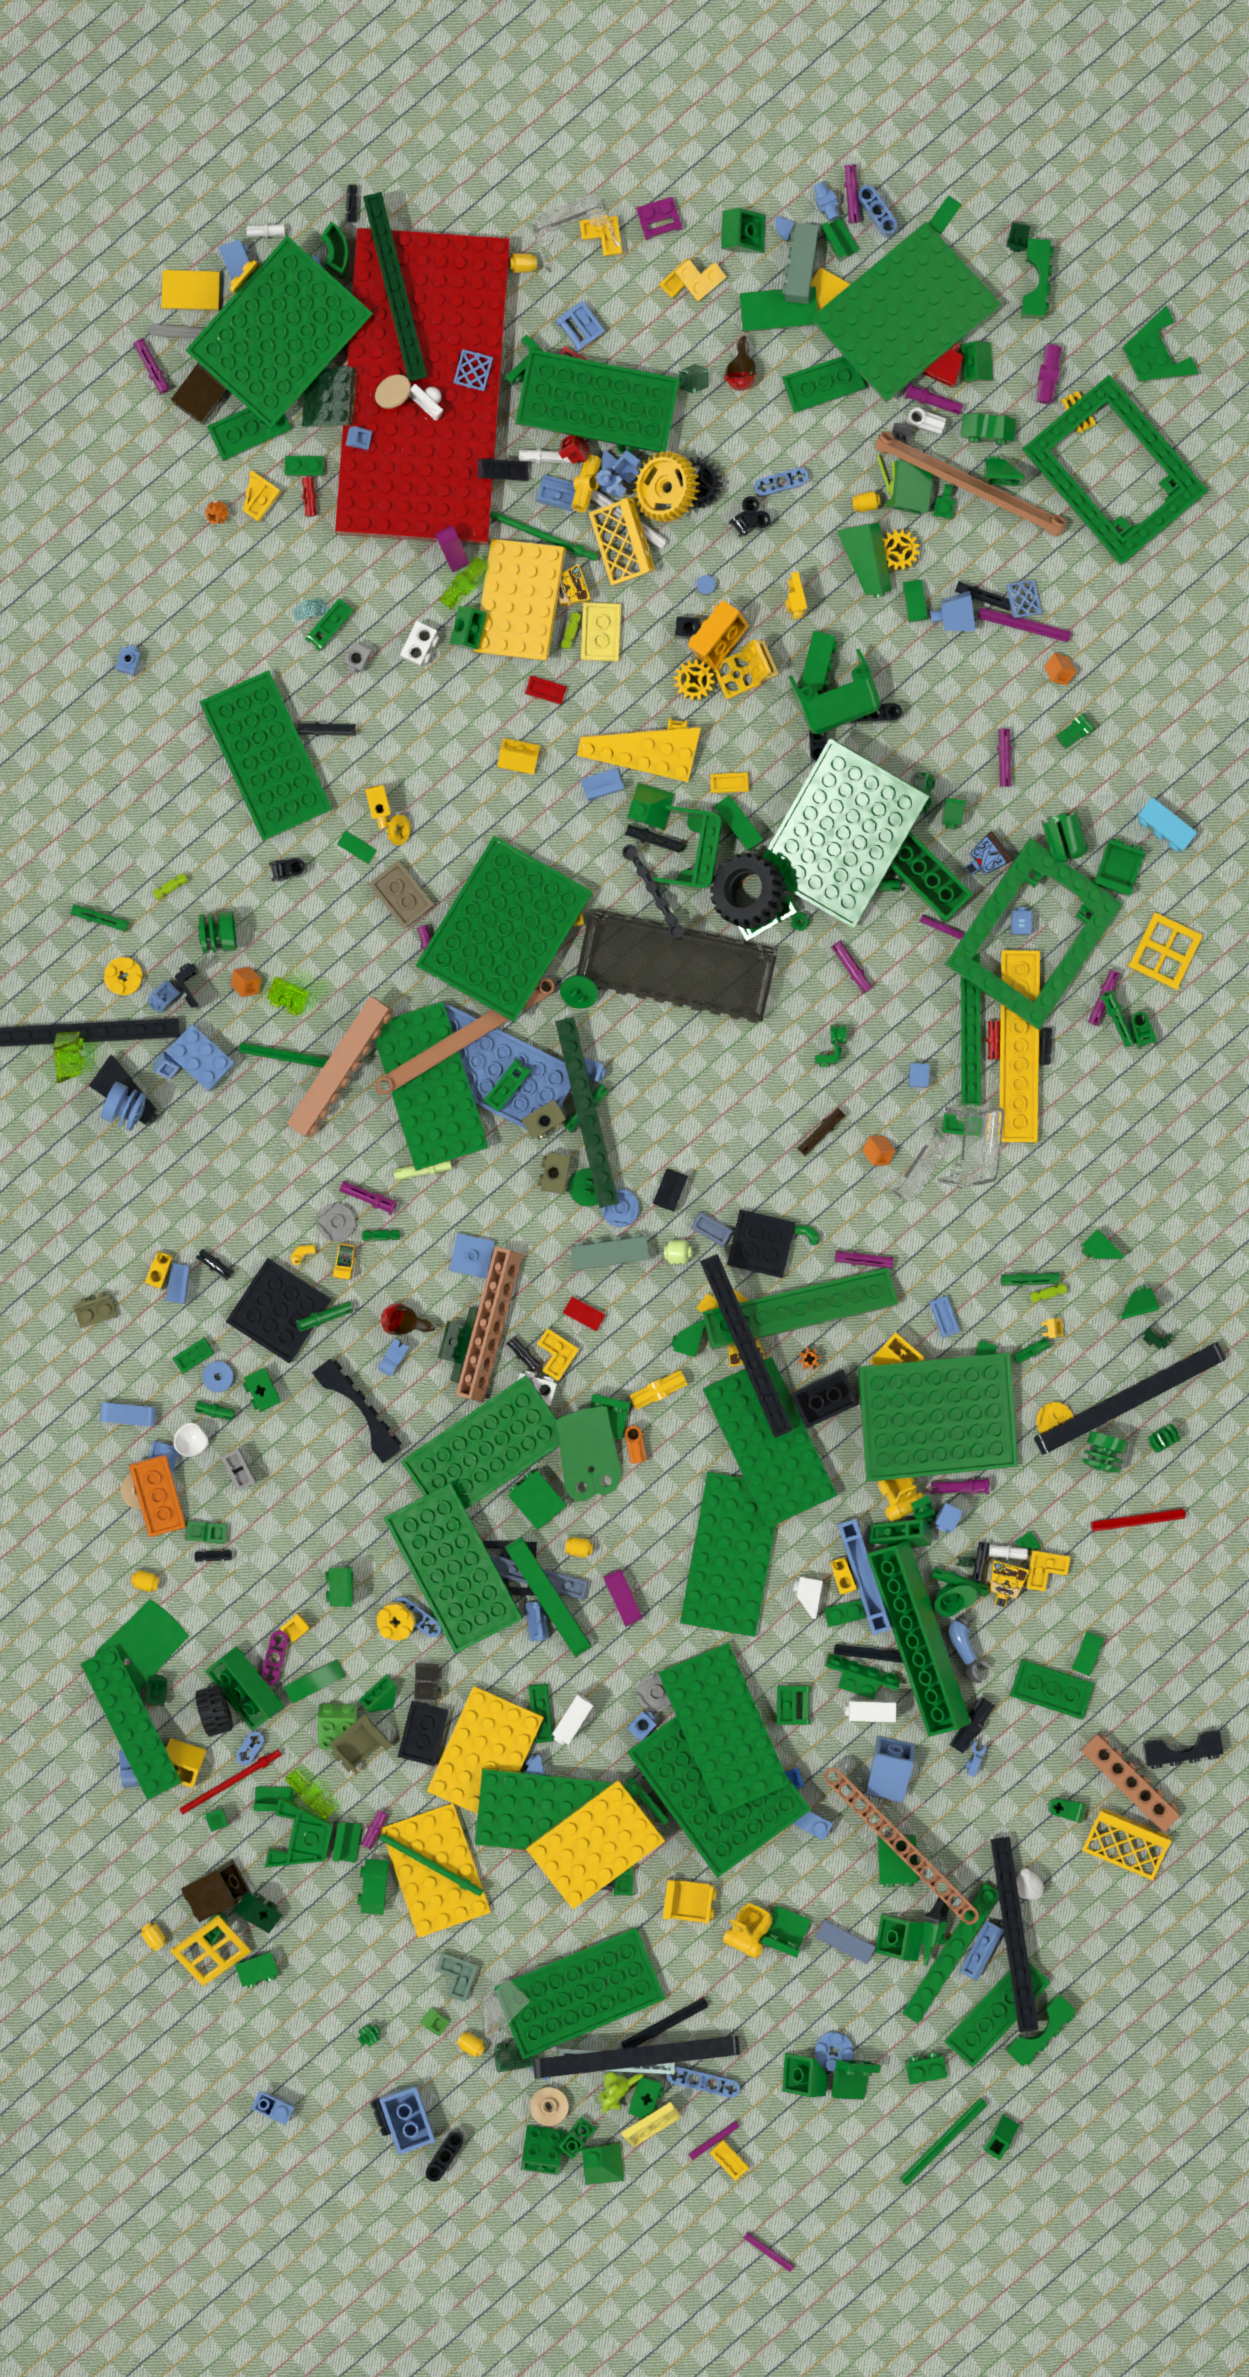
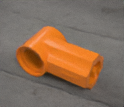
[625,1425,647,1464]

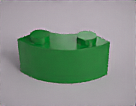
[320,221,349,278]
[961,413,1016,446]
[357,1859,389,1915]

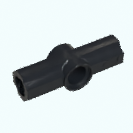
[949,1696,995,1754]

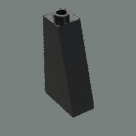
[89,1054,158,1126]

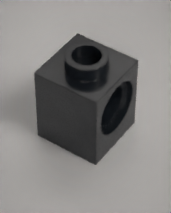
[675,617,701,640]

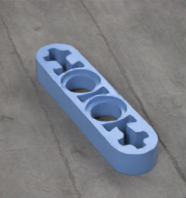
[666,2065,740,2098]

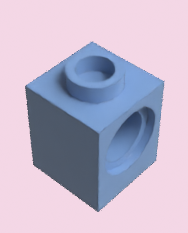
[627,1710,657,1741]

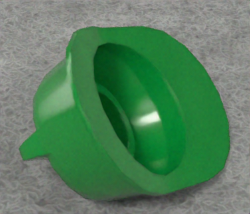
[934,1585,978,1617]

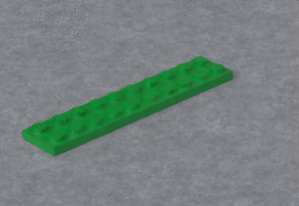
[702,1268,898,1350]

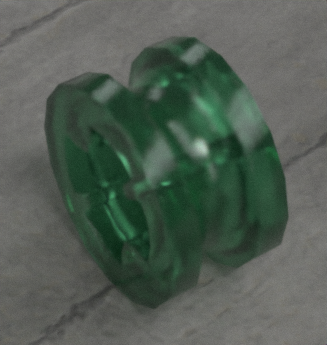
[956,1556,974,1568]

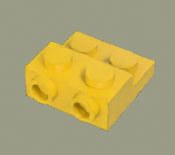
[784,571,808,620]

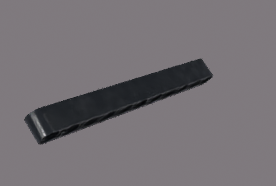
[1033,1342,1227,1455]
[532,2035,741,2079]

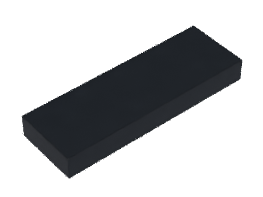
[478,459,528,482]

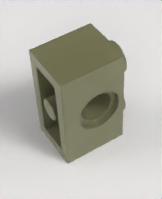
[521,1100,566,1141]
[538,1152,571,1195]

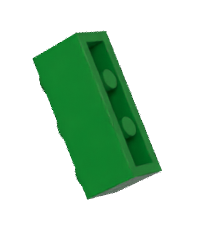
[799,631,838,694]

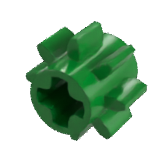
[357,2023,381,2047]

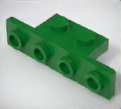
[825,1654,901,1700]

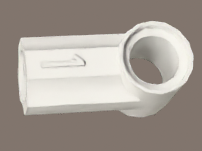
[907,408,946,435]

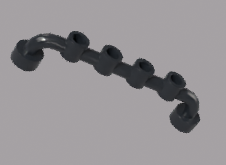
[622,844,685,940]

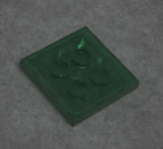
[302,367,357,428]

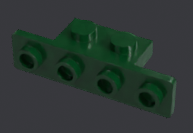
[438,1307,478,1383]

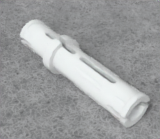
[519,448,576,464]

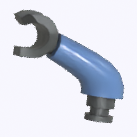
[949,1612,991,1683]

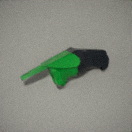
[922,1897,953,1966]

